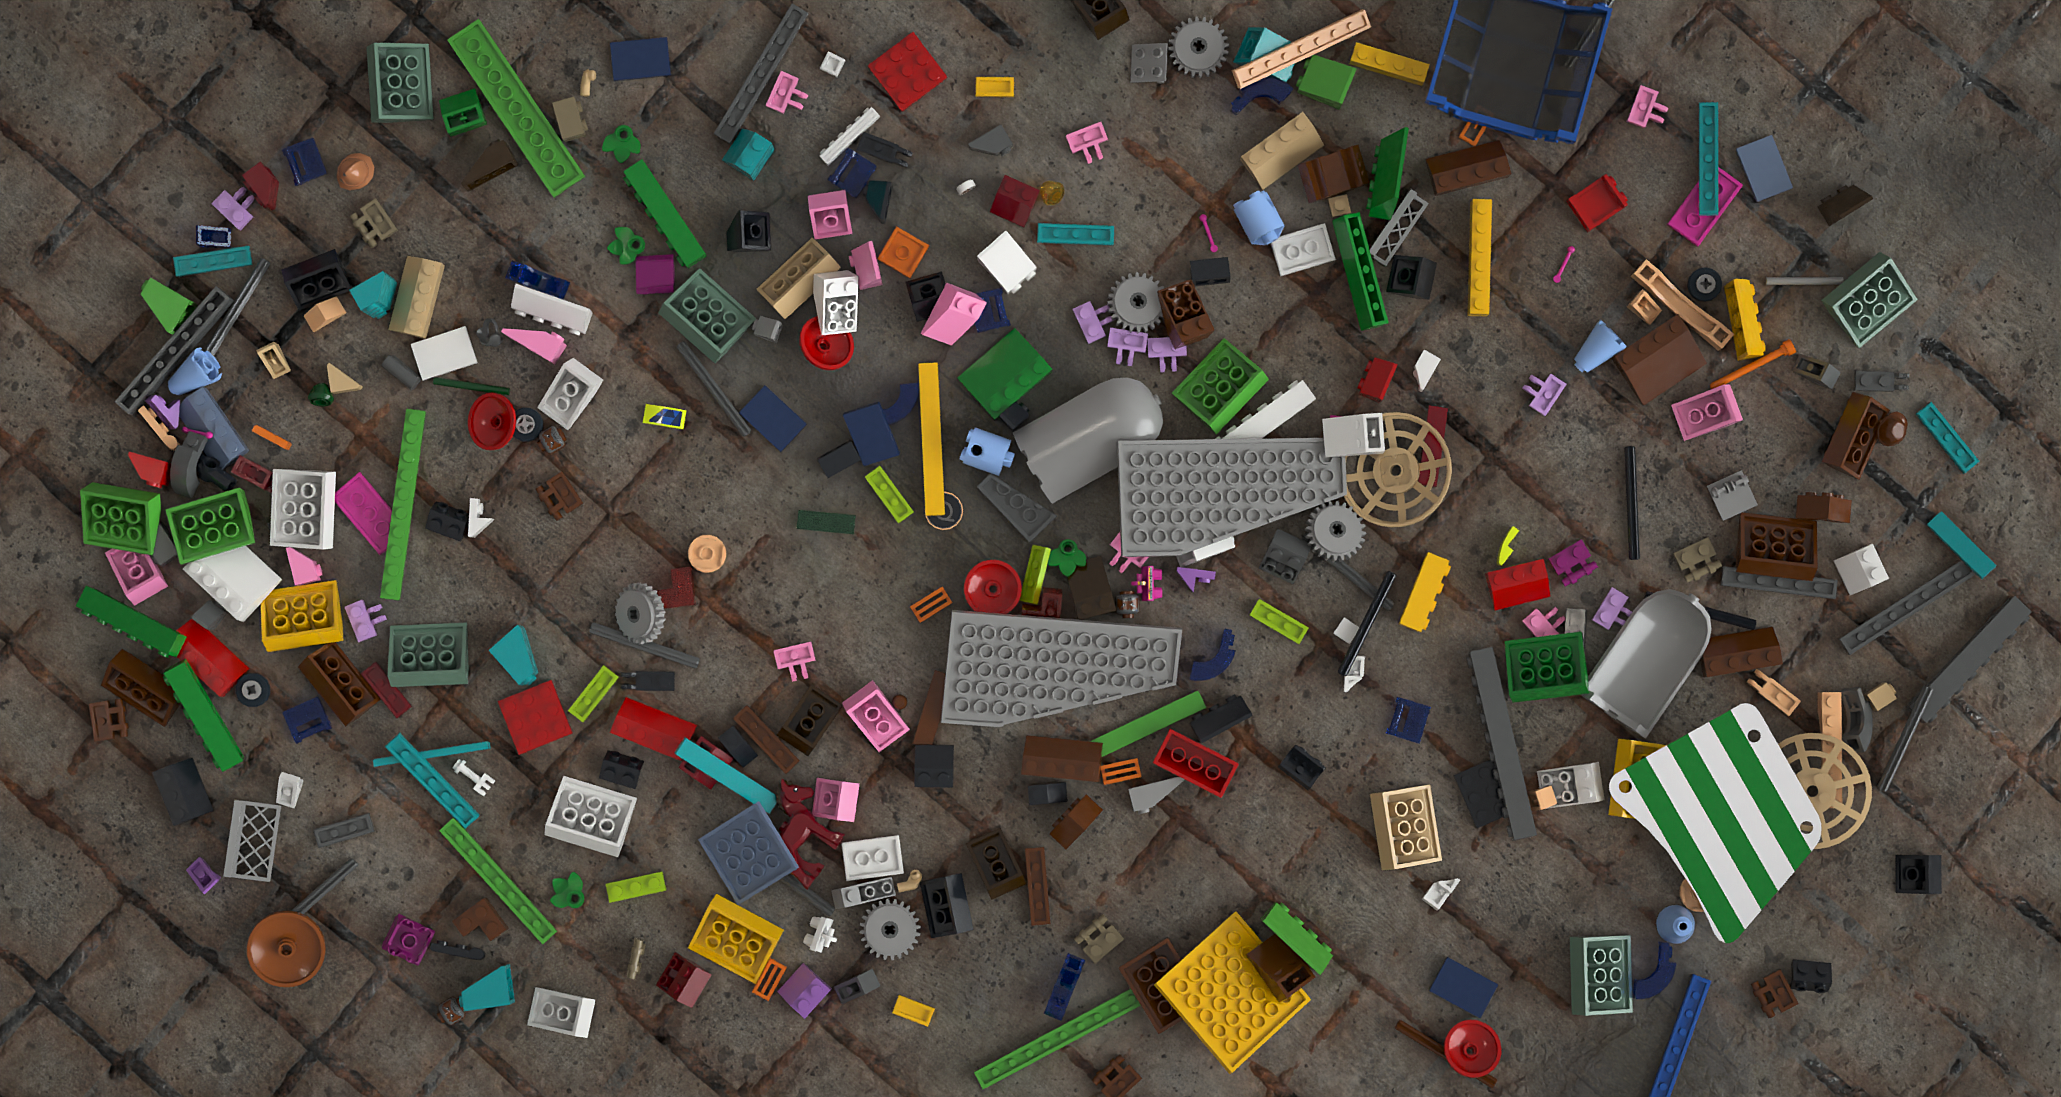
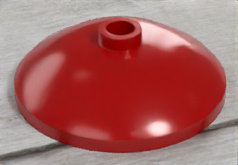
[799,316,854,370]
[468,393,516,450]
[964,560,1022,614]
[1444,1020,1501,1078]

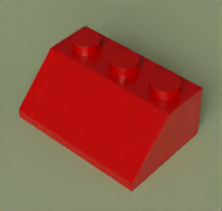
[1485,559,1551,611]

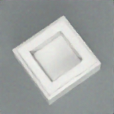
[820,51,845,77]
[1333,618,1359,644]

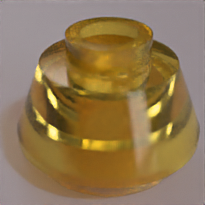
[1040,180,1064,206]

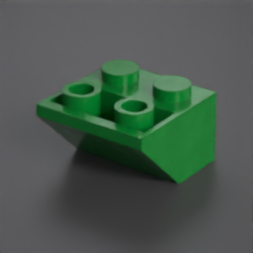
[439,88,487,137]

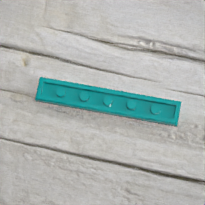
[1699,102,1718,216]
[385,732,480,829]
[674,737,777,814]
[373,741,491,767]

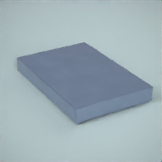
[1735,135,1793,202]

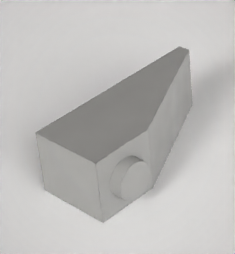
[1128,776,1185,814]

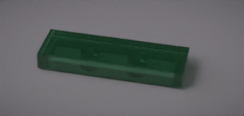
[797,510,856,535]

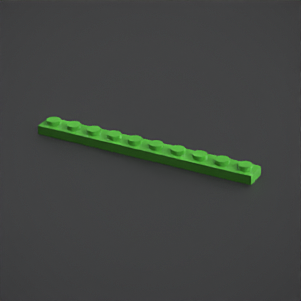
[380,409,426,601]
[974,988,1141,1089]

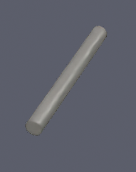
[1766,277,1844,285]

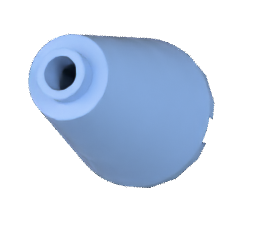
[1574,320,1627,372]
[168,347,222,396]
[1656,905,1695,944]

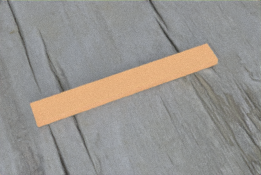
[1232,9,1371,89]

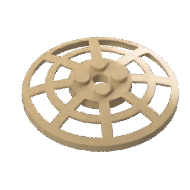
[1344,412,1452,527]
[1778,733,1872,849]

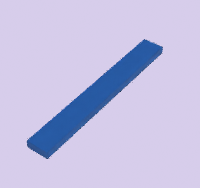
[1648,974,1711,1097]

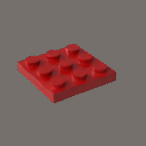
[867,32,948,112]
[498,680,573,755]

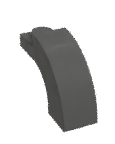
[170,431,208,499]
[1840,687,1873,754]

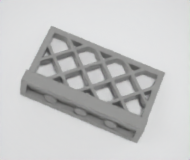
[223,799,281,882]

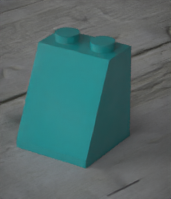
[1233,27,1295,82]
[722,128,775,181]
[489,625,538,686]
[459,964,515,1011]

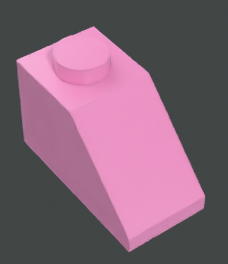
[286,547,322,586]

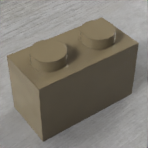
[552,97,588,142]

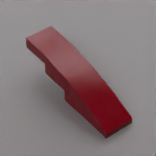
[1418,405,1448,487]
[231,455,273,493]

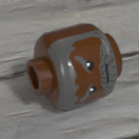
[537,426,567,454]
[1115,591,1140,619]
[437,996,466,1025]

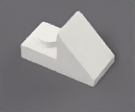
[468,498,494,538]
[276,772,303,808]

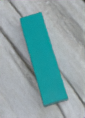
[1037,223,1114,246]
[173,246,253,277]
[1915,402,1980,474]
[1927,511,1997,579]

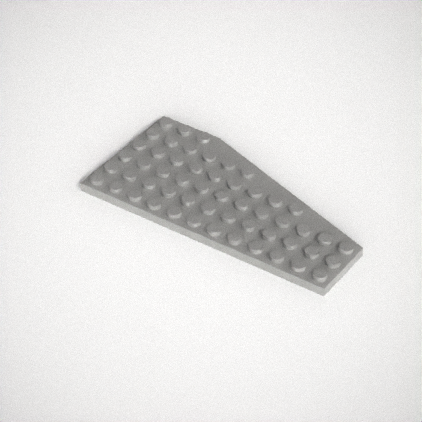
[1117,438,1347,557]
[941,610,1182,727]

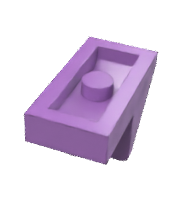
[145,395,180,430]
[1176,567,1216,593]
[186,857,221,894]

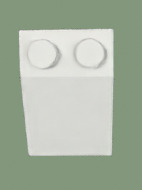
[537,358,603,430]
[527,987,595,1038]

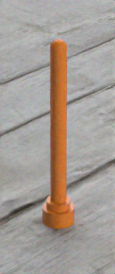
[1710,339,1796,389]

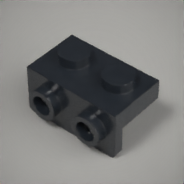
[425,501,469,542]
[1278,745,1326,790]
[599,750,644,789]
[1790,959,1832,993]

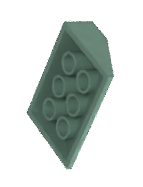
[367,43,433,123]
[1821,252,1918,348]
[658,268,756,363]
[387,623,469,687]
[1570,935,1633,1016]

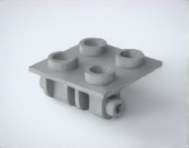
[1131,43,1168,84]
[1707,470,1758,521]

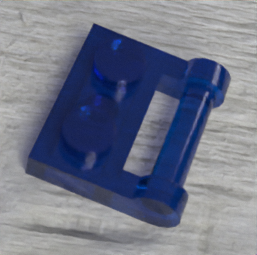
[282,138,328,186]
[827,148,877,199]
[975,288,1011,333]
[282,697,332,744]
[1386,697,1431,744]

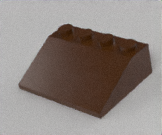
[1611,314,1707,406]
[1736,512,1818,581]
[1119,936,1183,1034]

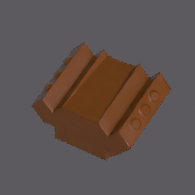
[1298,145,1370,203]

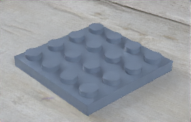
[698,801,799,905]

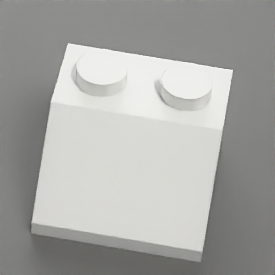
[1834,544,1889,596]

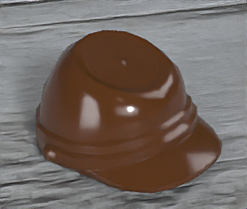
[1875,411,1908,446]

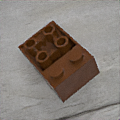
[1157,279,1215,350]
[1246,934,1316,1003]

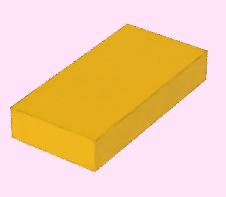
[976,77,1014,97]
[892,995,935,1027]

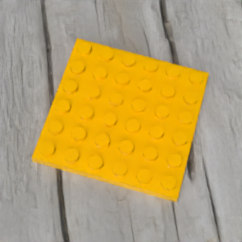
[1154,911,1311,1074]

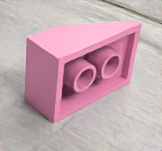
[849,241,883,290]
[921,283,987,346]
[501,328,567,365]
[1671,384,1743,441]
[105,548,168,606]
[842,680,910,752]

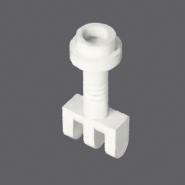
[452,759,495,796]

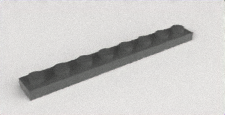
[714,4,809,144]
[1838,560,1975,655]

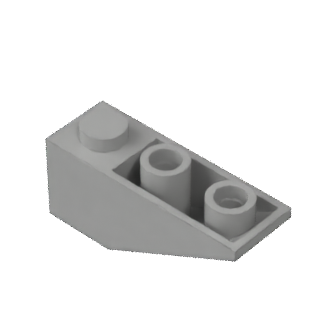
[831,877,896,909]

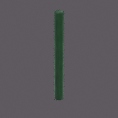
[433,377,510,396]

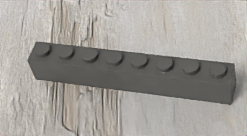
[115,286,235,416]
[1906,596,2032,723]

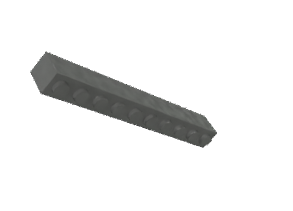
[1466,647,1537,841]

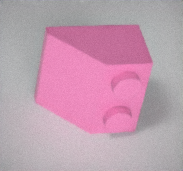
[808,190,852,239]
[812,778,859,822]

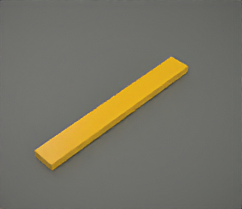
[918,363,945,516]

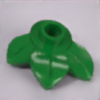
[602,125,641,163]
[607,227,645,265]
[1048,539,1086,577]
[550,872,585,908]

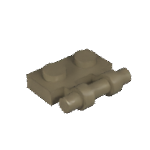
[350,198,398,248]
[1673,537,1722,583]
[1074,914,1124,964]
[627,938,646,979]

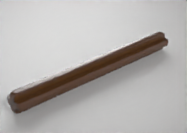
[1395,1020,1497,1088]

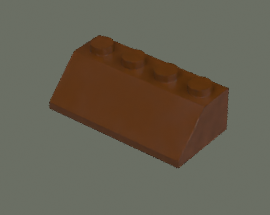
[1425,140,1511,196]
[1822,392,1890,480]
[1700,627,1783,678]
[298,642,381,727]
[101,649,181,727]
[1021,735,1103,782]

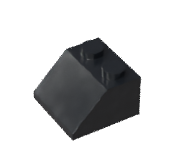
[1386,255,1437,300]
[905,271,946,322]
[914,744,954,788]
[1895,854,1942,894]

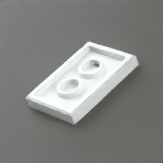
[1271,223,1336,276]
[411,326,478,381]
[842,835,904,881]

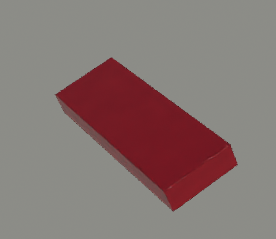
[361,662,412,719]

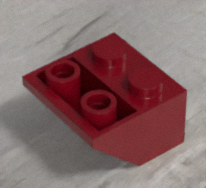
[242,161,279,211]
[678,736,734,789]
[656,952,712,1008]

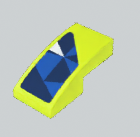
[643,404,686,429]

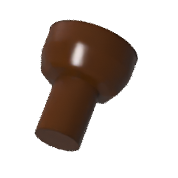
[892,694,907,710]

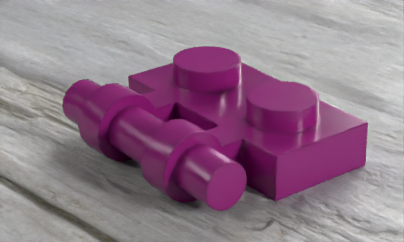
[1548,539,1598,587]

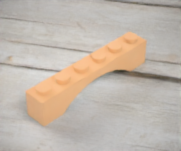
[1631,259,1734,351]
[1818,692,1842,808]

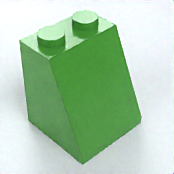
[1296,55,1357,110]
[141,278,198,335]

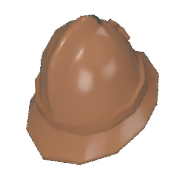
[337,153,374,190]

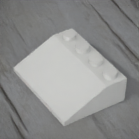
[270,469,336,549]
[183,546,282,622]
[545,776,637,857]

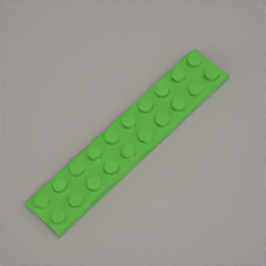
[447,19,586,198]

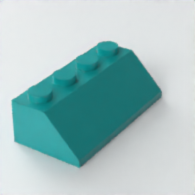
[349,271,397,319]

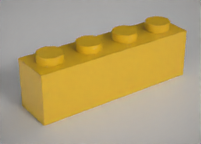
[1349,42,1430,86]
[1398,552,1451,633]

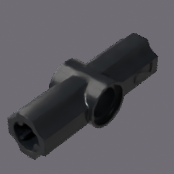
[196,453,237,492]

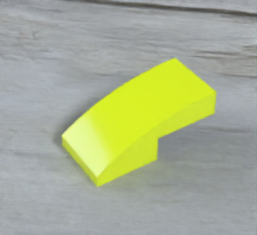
[1497,526,1519,566]

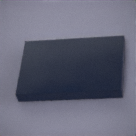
[610,37,671,81]
[739,385,807,452]
[843,402,900,466]
[1429,957,1498,1018]

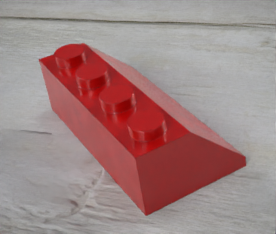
[176,618,250,697]
[610,697,697,761]
[1153,729,1239,798]

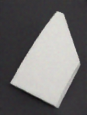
[1413,350,1441,392]
[1344,655,1365,692]
[1422,878,1460,911]

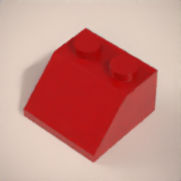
[1357,357,1398,403]
[128,452,171,488]

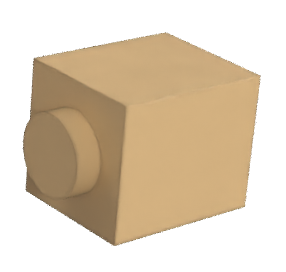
[1863,682,1897,711]

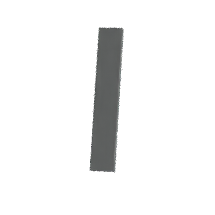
[1720,566,1838,599]

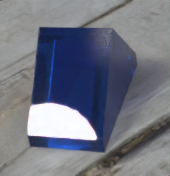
[196,225,231,248]

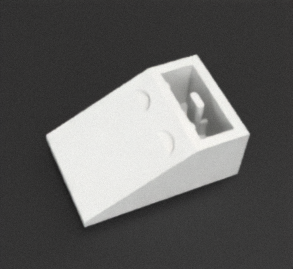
[813,270,858,335]
[1322,413,1385,457]
[1537,762,1605,809]

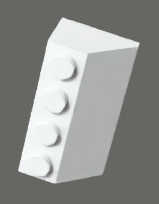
[511,284,593,336]

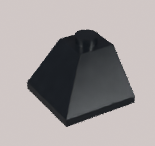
[863,180,893,224]
[726,210,771,252]

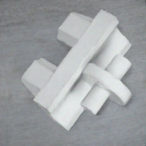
[803,917,837,953]

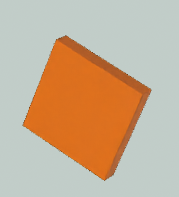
[877,226,929,279]

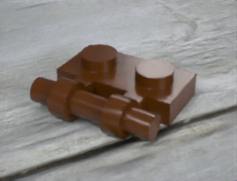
[535,471,584,521]
[89,699,129,742]
[1751,969,1799,1018]
[1092,1054,1142,1097]

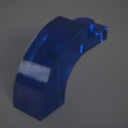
[1231,78,1294,116]
[505,260,570,300]
[883,383,920,425]
[1190,628,1236,681]
[1633,941,1676,999]
[1044,953,1086,1021]

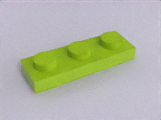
[865,466,914,523]
[1019,545,1051,605]
[1249,599,1309,644]
[568,665,619,723]
[606,871,666,903]

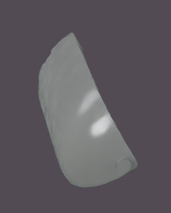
[1013,378,1163,504]
[1581,589,1712,739]

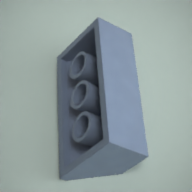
[179,387,250,469]

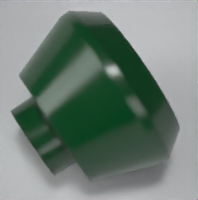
[308,383,334,407]

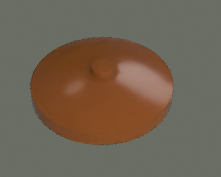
[247,911,326,987]

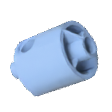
[1233,190,1285,245]
[959,427,1015,476]

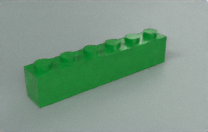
[623,159,707,269]
[1332,212,1389,331]
[76,586,187,658]
[163,659,244,772]

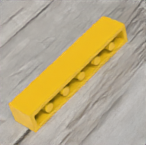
[1468,199,1492,316]

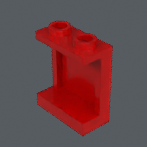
[1566,174,1628,233]

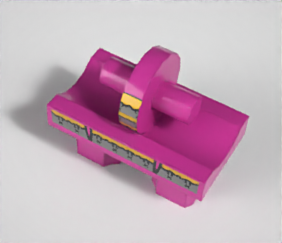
[1131,566,1162,601]

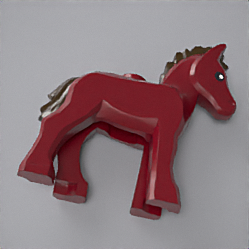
[775,779,845,890]

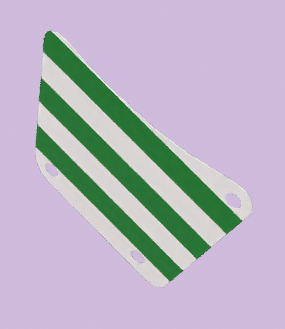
[1609,703,1821,943]

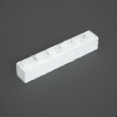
[820,107,880,166]

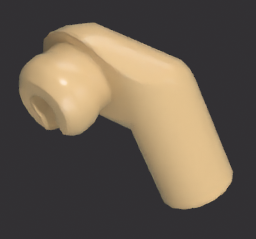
[580,69,596,97]
[897,870,922,893]

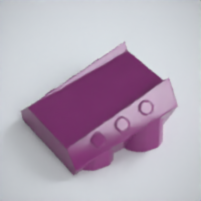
[636,254,675,295]
[382,914,435,966]

